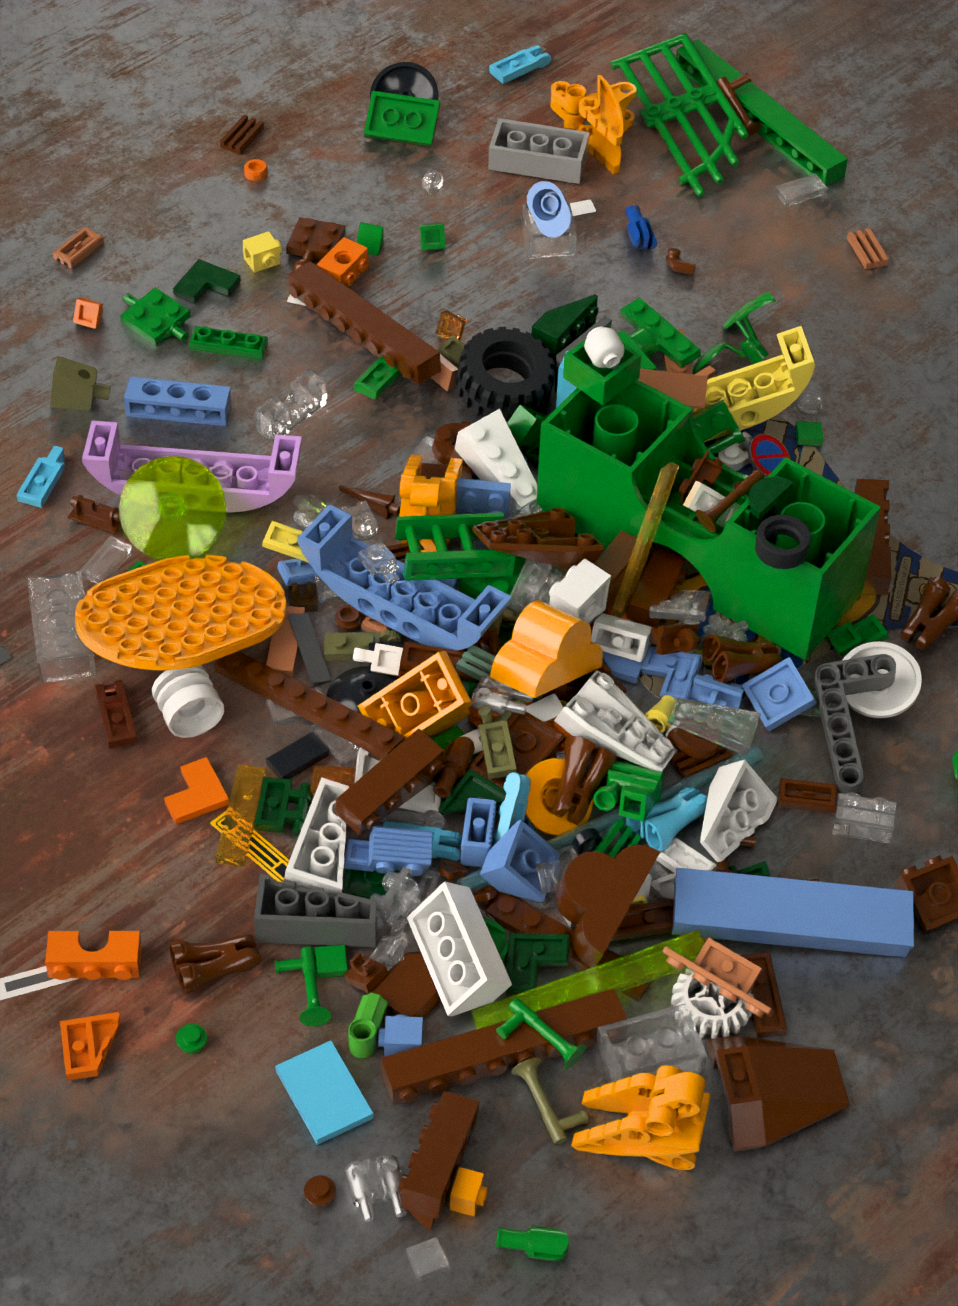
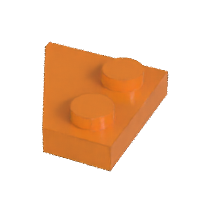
[60,1012,121,1081]

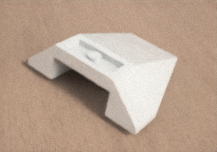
[554,670,677,772]

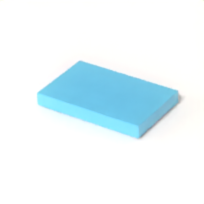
[275,1041,373,1145]

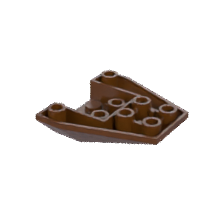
[473,507,604,569]
[706,1035,850,1151]

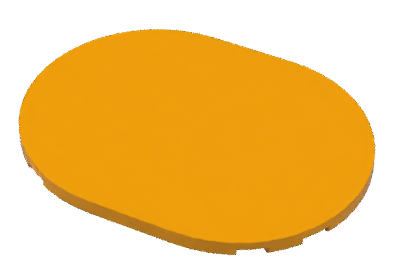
[75,555,287,670]

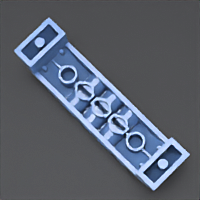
[297,504,512,650]

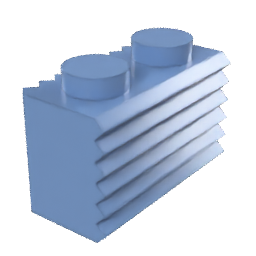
[461,798,496,867]
[368,826,432,876]

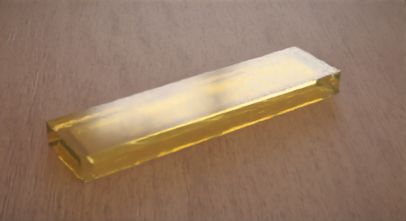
[215,764,267,867]

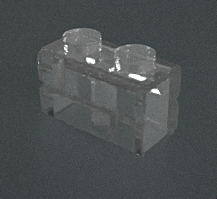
[832,792,897,844]

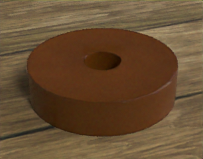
[674,718,721,759]

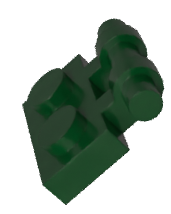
[254,777,313,836]

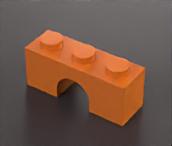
[45,931,142,980]

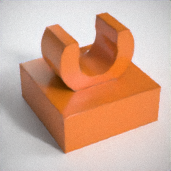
[73,297,103,329]

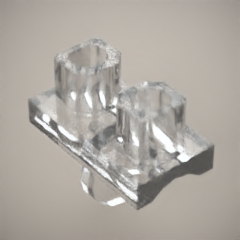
[697,614,748,653]
[370,867,421,928]

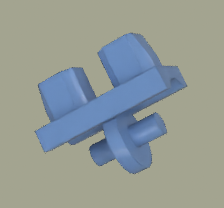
[689,674,744,714]

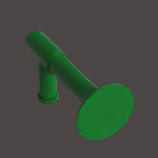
[275,946,331,1027]
[496,997,587,1070]

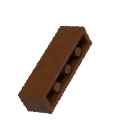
[398,1091,480,1219]

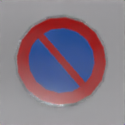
[747,433,791,477]

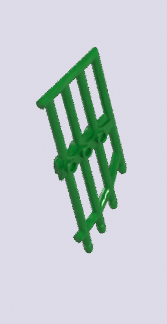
[610,33,749,198]

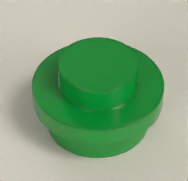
[176,1024,207,1054]

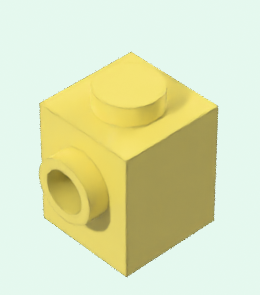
[243,231,282,273]

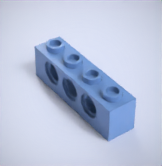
[124,377,232,426]

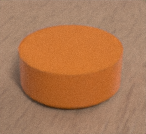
[244,159,268,181]

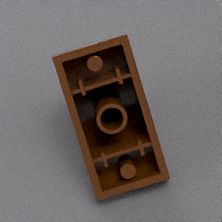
[556,845,660,969]

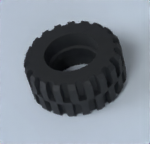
[456,327,556,423]

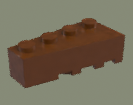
[854,479,891,595]
[335,728,444,835]

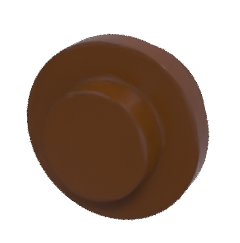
[335,605,362,631]
[304,1175,336,1208]

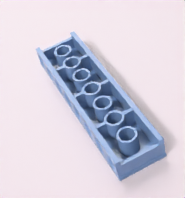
[672,868,914,958]

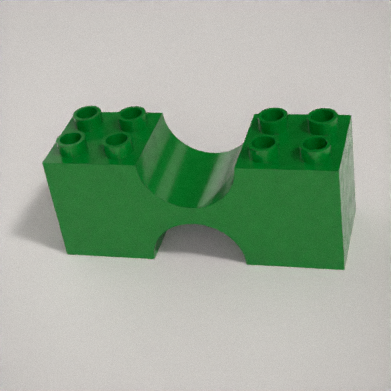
[536,380,881,661]

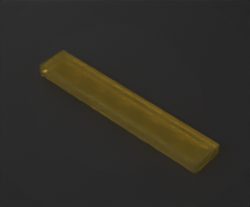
[611,462,680,618]

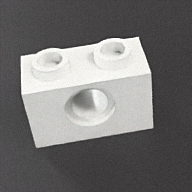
[591,613,653,662]

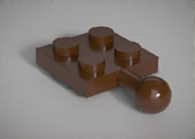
[286,217,346,271]

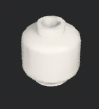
[584,327,625,368]

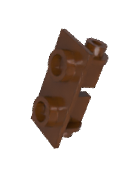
[678,450,723,506]
[68,495,127,535]

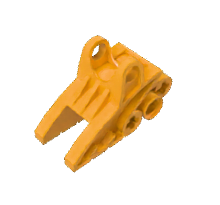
[550,75,637,174]
[399,454,463,548]
[571,1065,710,1170]

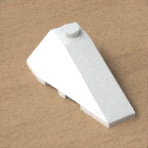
[700,760,778,862]

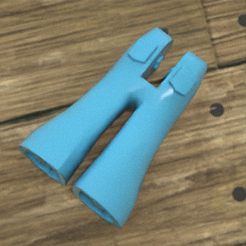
[626,787,708,852]

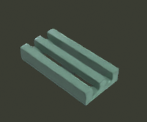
[456,645,503,684]

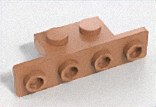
[662,937,774,1018]

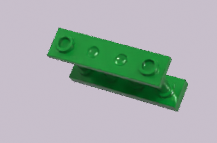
[395,513,516,581]

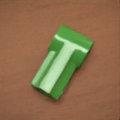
[348,992,388,1059]

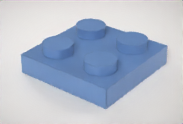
[456,478,511,519]
[742,657,817,732]

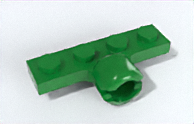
[620,297,701,368]

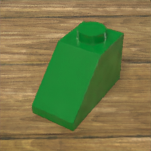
[507,405,548,448]

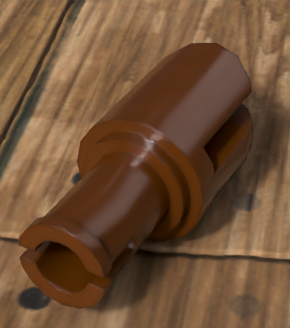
[433,736,475,798]

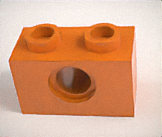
[316,237,369,287]

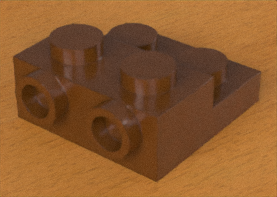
[894,855,958,933]

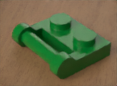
[693,400,746,455]

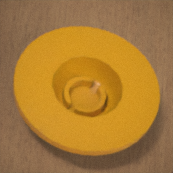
[525,758,594,836]

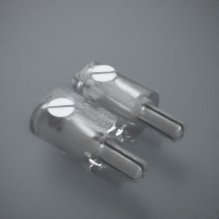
[471,675,533,716]
[344,1155,407,1222]

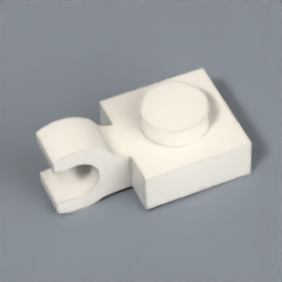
[353,643,403,676]

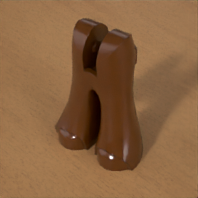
[900,577,958,651]
[702,634,783,684]
[552,736,617,825]
[169,934,262,995]

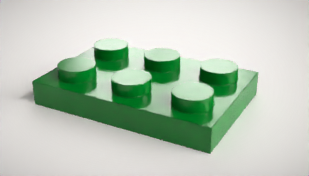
[364,91,441,147]

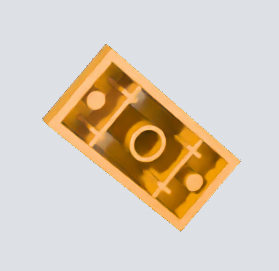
[490,601,603,698]
[358,651,472,739]

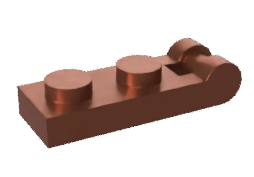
[95,679,137,749]

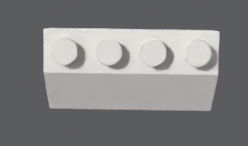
[407,882,512,1016]

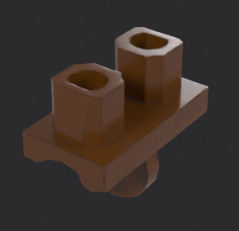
[650,621,700,655]

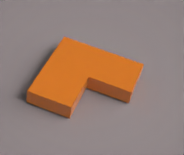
[164,757,229,825]

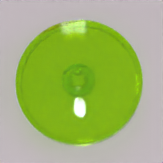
[119,456,227,561]

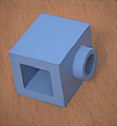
[378,1014,423,1057]

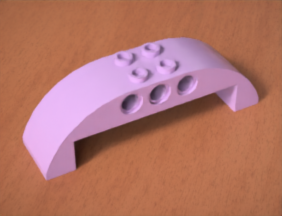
[82,421,302,513]

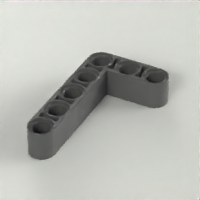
[815,654,896,798]

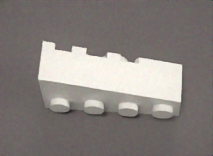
[455,409,537,518]
[284,777,349,895]

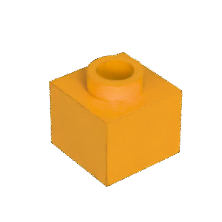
[450,1167,488,1216]

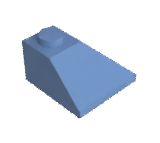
[480,820,560,902]

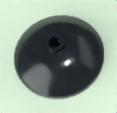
[370,62,439,100]
[326,666,400,714]

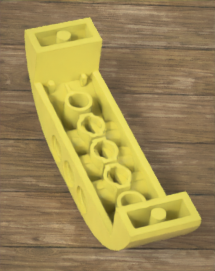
[693,326,815,442]

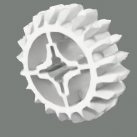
[671,968,754,1039]

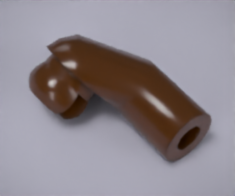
[666,248,696,276]

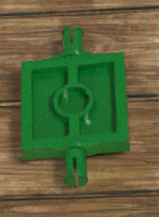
[120,287,191,346]

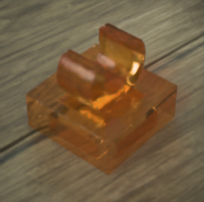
[435,310,467,341]

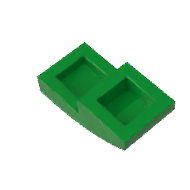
[826,614,889,656]

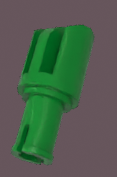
[496,1225,569,1261]

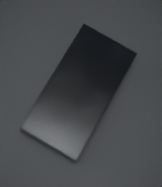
[266,731,329,779]

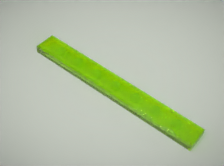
[471,930,705,1029]

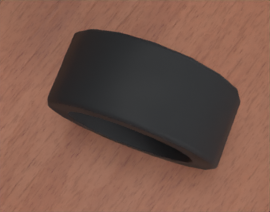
[755,515,811,570]

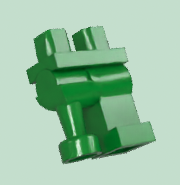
[593,761,663,822]

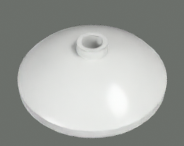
[843,641,922,718]

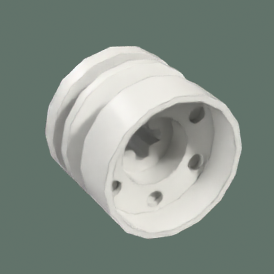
[152,665,224,738]

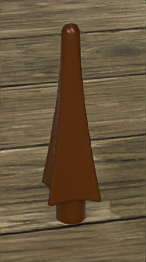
[339,485,401,519]

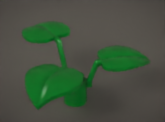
[692,291,776,375]

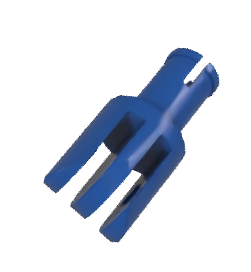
[625,205,657,249]

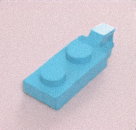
[17,446,65,508]

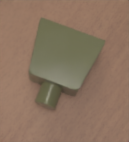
[50,356,111,411]

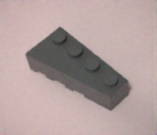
[254,873,377,947]

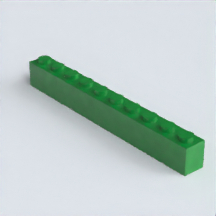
[676,39,848,187]

